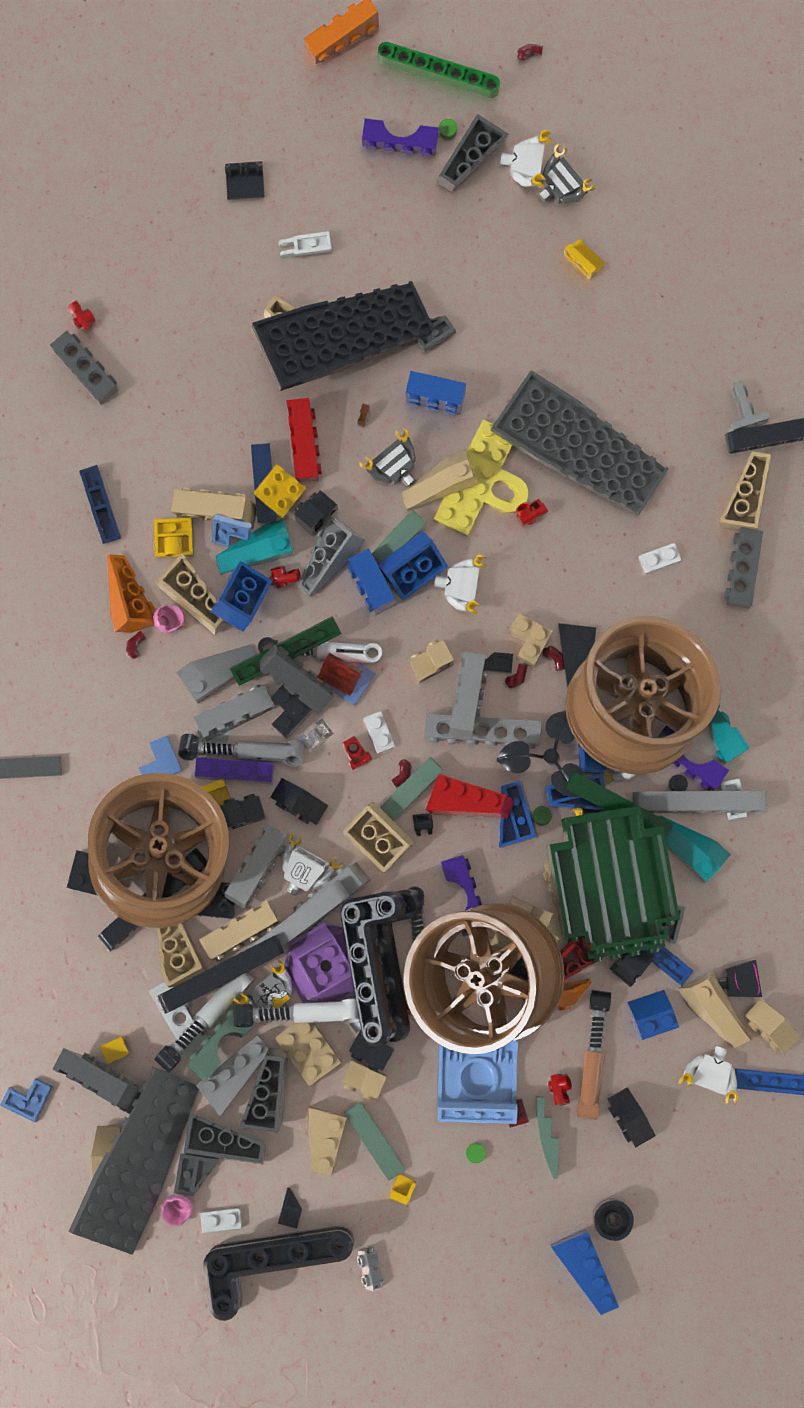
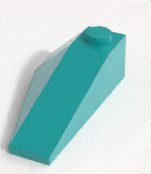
[216,519,294,575]
[709,705,750,764]
[660,816,731,883]

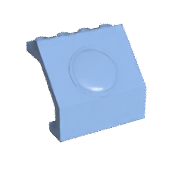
[437,1039,518,1124]

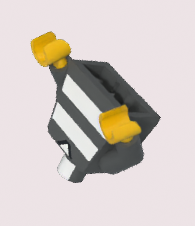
[538,144,596,204]
[359,427,416,487]

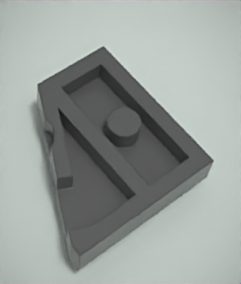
[416,316,456,352]
[174,1153,218,1196]

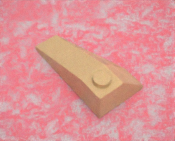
[401,449,478,511]
[156,923,207,988]
[678,972,751,1048]

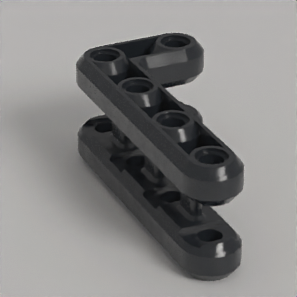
[340,889,423,1046]
[203,1226,354,1321]

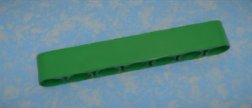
[378,42,500,98]

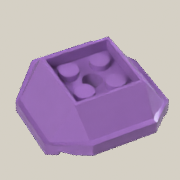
[284,922,364,1003]

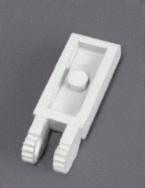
[279,231,333,258]

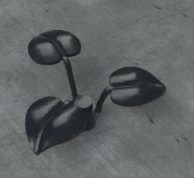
[497,710,584,797]

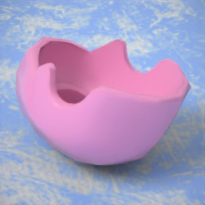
[153,604,185,633]
[161,1194,193,1226]

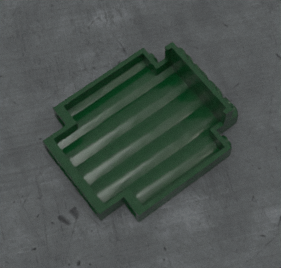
[546,806,680,963]

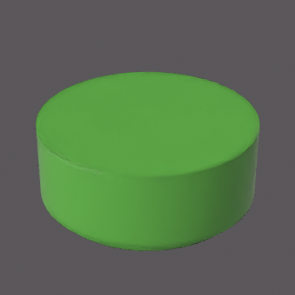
[439,119,457,139]
[532,806,552,826]
[466,1143,486,1163]

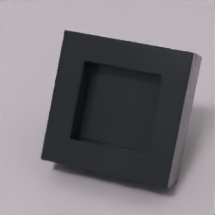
[413,813,434,836]

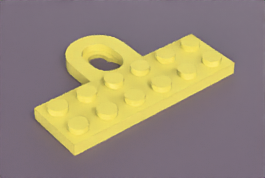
[433,419,528,537]

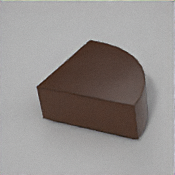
[357,403,370,427]

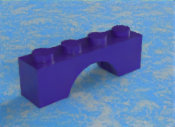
[362,118,439,157]
[657,725,729,791]
[195,757,275,785]
[441,855,482,937]

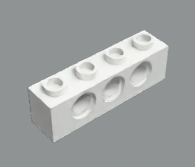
[149,982,208,1058]

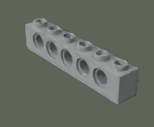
[424,714,541,749]

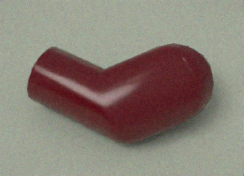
[517,43,543,61]
[126,631,146,659]
[543,646,565,671]
[505,664,528,688]
[391,759,412,788]

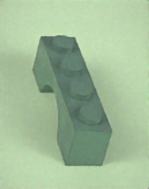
[187,1007,255,1081]

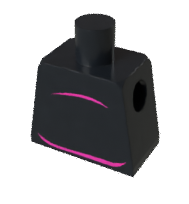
[717,960,762,997]

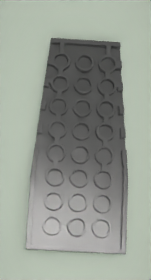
[490,370,669,515]
[69,1067,199,1255]

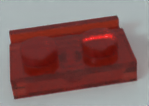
[318,653,363,696]

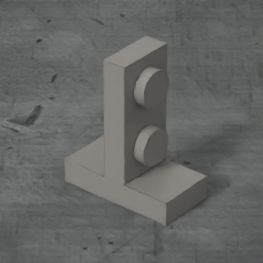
[729,380,770,432]

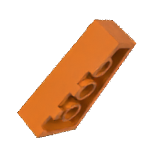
[304,0,379,64]

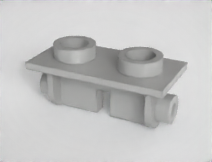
[357,1247,384,1291]

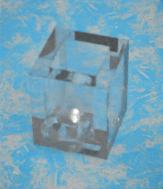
[299,718,334,752]

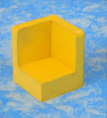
[100,1036,129,1064]
[389,1174,416,1205]

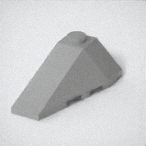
[298,515,365,597]
[176,645,256,703]

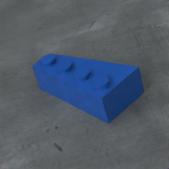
[550,1229,619,1315]

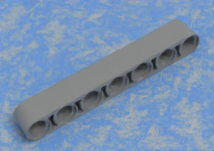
[633,791,768,813]
[246,880,350,973]

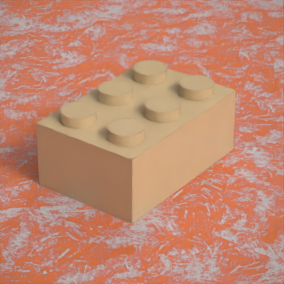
[342,802,415,873]
[275,1022,342,1086]

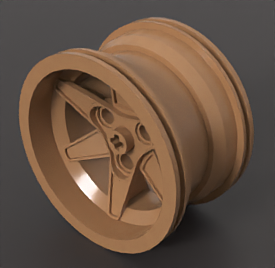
[565,616,721,774]
[88,773,229,928]
[404,903,564,1054]

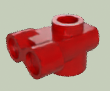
[68,300,95,331]
[516,498,548,526]
[269,566,301,588]
[342,736,372,770]
[548,1074,572,1106]

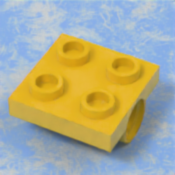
[253,464,306,518]
[153,517,194,558]

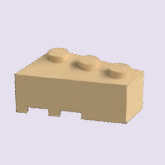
[308,1106,347,1176]

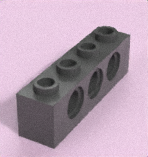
[50,331,118,405]
[724,528,763,609]

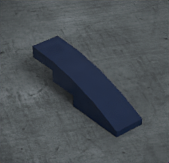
[251,443,277,523]
[79,465,121,544]

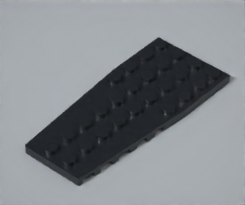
[252,281,434,391]

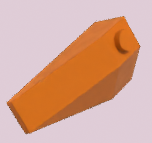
[107,554,155,633]

